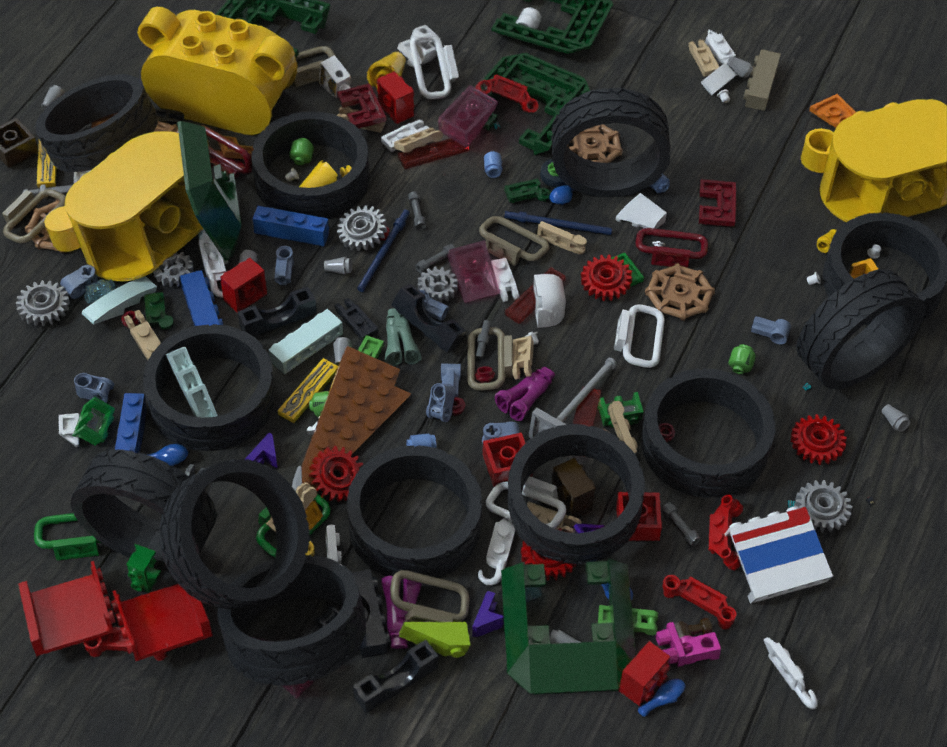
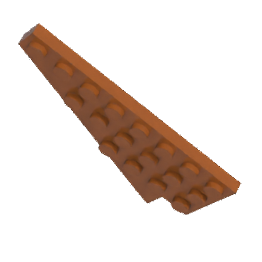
[301,346,411,489]

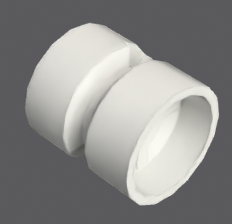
[516,8,542,29]

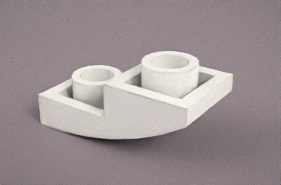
[701,62,736,95]

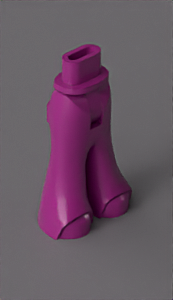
[495,367,555,421]
[382,576,422,649]

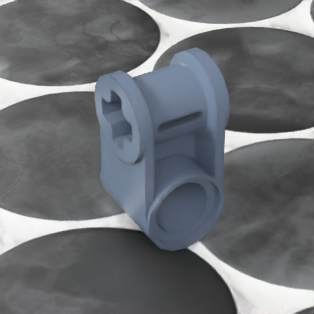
[60,265,98,299]
[74,373,114,403]
[426,383,456,422]
[482,422,520,444]

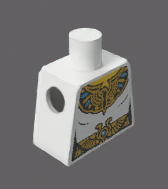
[319,56,351,98]

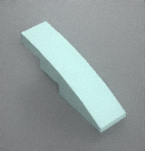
[82,276,157,324]
[166,347,218,418]

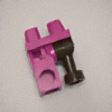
[656,618,721,667]

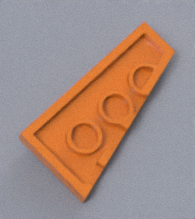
[809,94,856,128]

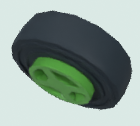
[540,159,566,187]

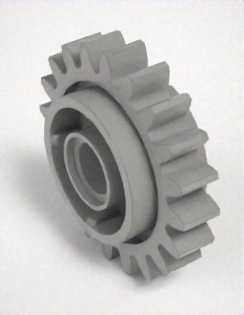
[337,205,388,251]
[16,280,70,326]
[794,480,852,533]

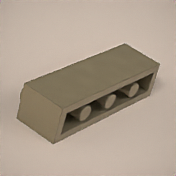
[743,49,781,111]

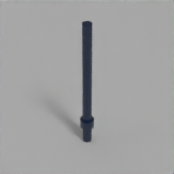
[357,209,410,292]
[504,211,612,235]

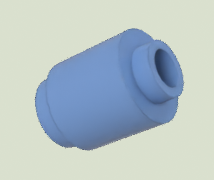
[484,151,502,178]
[650,174,670,193]
[406,433,436,448]

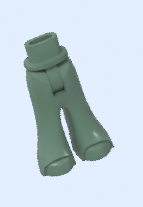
[385,308,422,366]

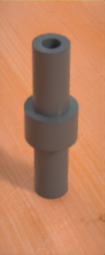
[476,320,491,359]

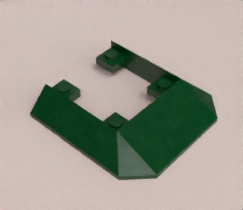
[215,0,330,58]
[491,0,613,54]
[459,53,590,155]
[177,121,242,261]
[501,558,636,695]

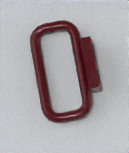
[204,126,253,179]
[635,228,708,268]

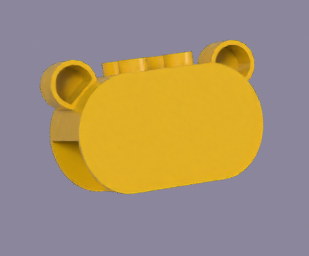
[137,7,297,135]
[801,99,947,222]
[44,131,203,281]

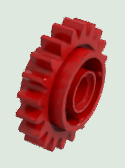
[581,254,632,301]
[790,414,847,465]
[309,446,363,502]
[521,528,576,581]

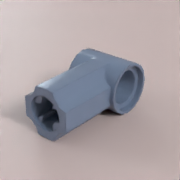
[274,246,294,285]
[419,290,449,321]
[751,316,791,345]
[441,364,461,397]

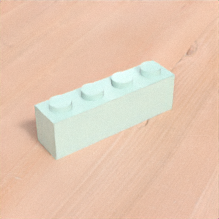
[268,309,343,375]

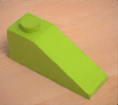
[399,622,470,657]

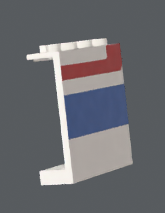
[725,506,833,604]

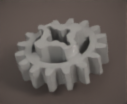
[153,252,194,287]
[418,267,458,302]

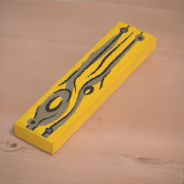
[37,140,57,188]
[278,358,338,423]

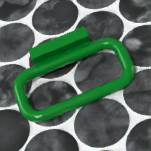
[256,493,331,558]
[34,513,101,560]

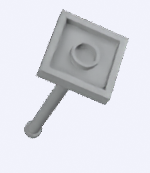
[528,358,617,439]

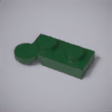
[504,179,551,203]
[144,292,174,329]

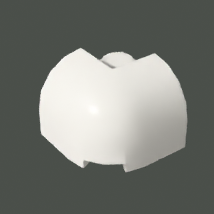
[397,25,438,67]
[533,274,566,328]

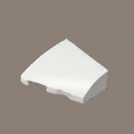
[616,193,667,229]

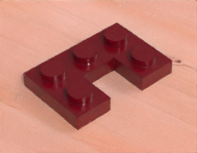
[337,83,386,129]
[698,179,736,227]

